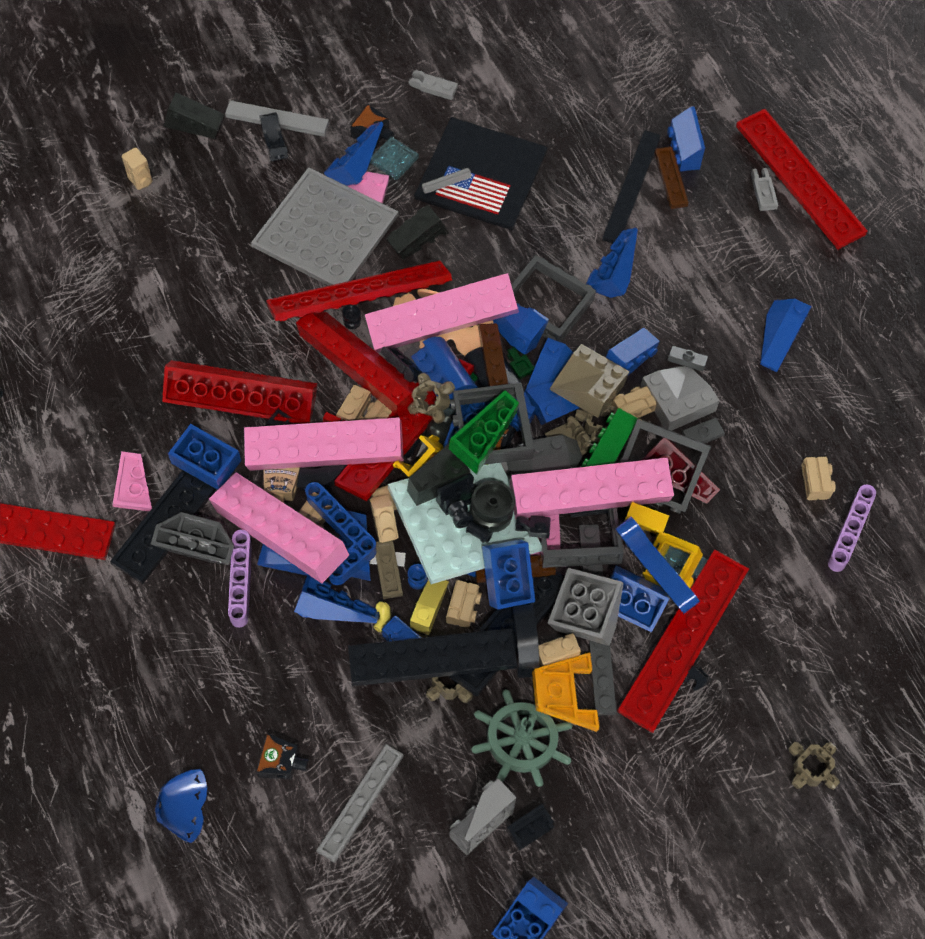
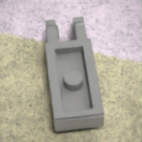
[408,70,458,100]
[751,168,778,211]

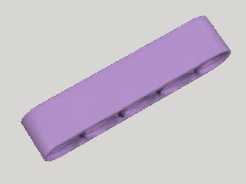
[828,484,876,572]
[228,530,252,628]

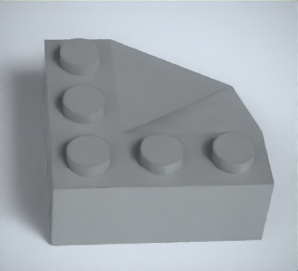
[640,366,720,431]
[548,568,624,646]
[449,778,516,856]

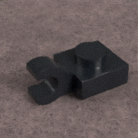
[515,516,551,538]

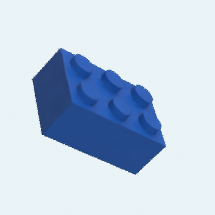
[168,424,241,490]
[482,539,535,609]

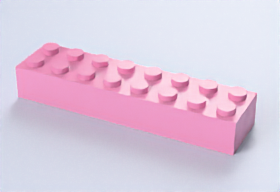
[365,273,519,353]
[244,418,404,471]
[509,458,674,519]
[209,472,349,583]

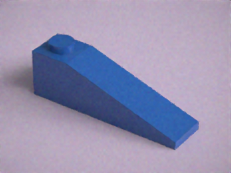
[524,338,574,414]
[526,382,580,425]

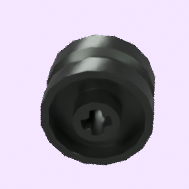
[469,481,516,532]

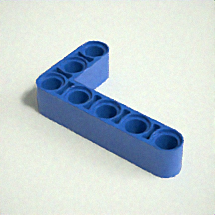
[305,482,377,585]
[616,517,700,614]

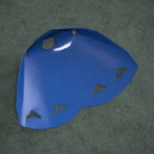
[155,769,207,843]

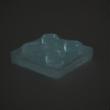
[370,137,419,180]

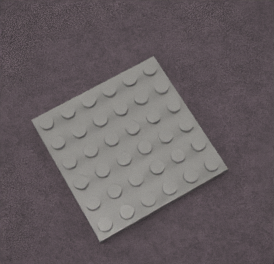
[251,167,399,286]

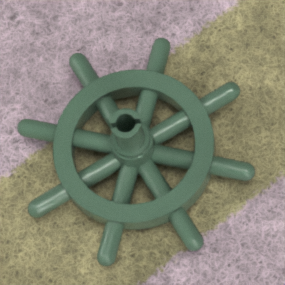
[471,689,573,787]

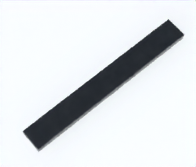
[602,130,661,243]

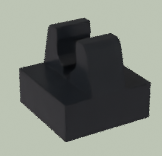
[685,665,712,691]

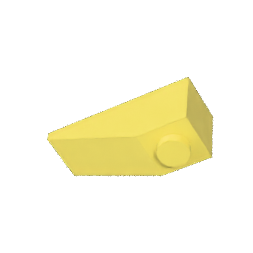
[410,579,449,635]

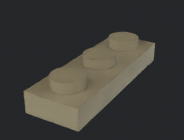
[375,540,403,599]

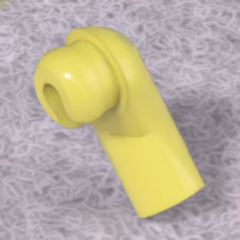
[373,601,391,633]

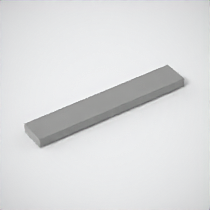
[225,101,329,137]
[316,744,404,863]

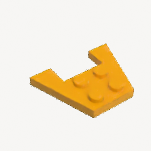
[532,652,599,732]

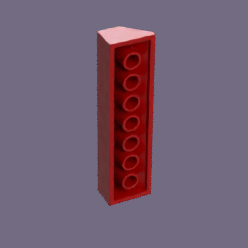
[296,311,418,418]
[162,360,317,424]

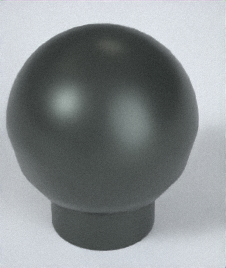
[425,414,453,444]

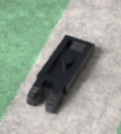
[380,347,423,383]

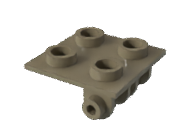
[545,416,593,455]

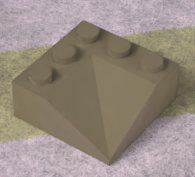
[550,344,630,418]

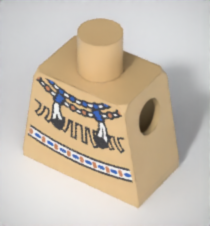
[263,468,300,503]

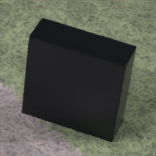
[266,409,292,426]

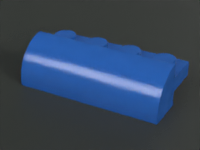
[411,337,478,406]

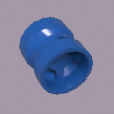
[408,564,427,590]

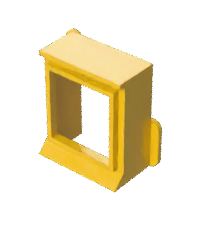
[393,435,443,477]
[624,502,669,548]
[643,532,703,588]

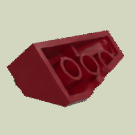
[641,437,720,503]

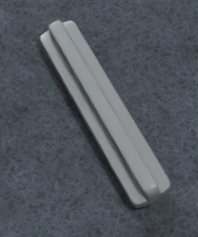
[422,168,471,194]

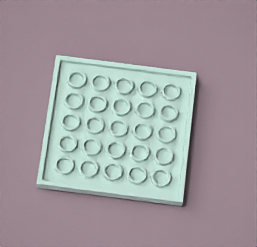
[388,463,542,584]

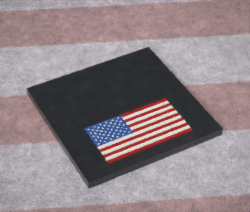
[414,117,548,231]

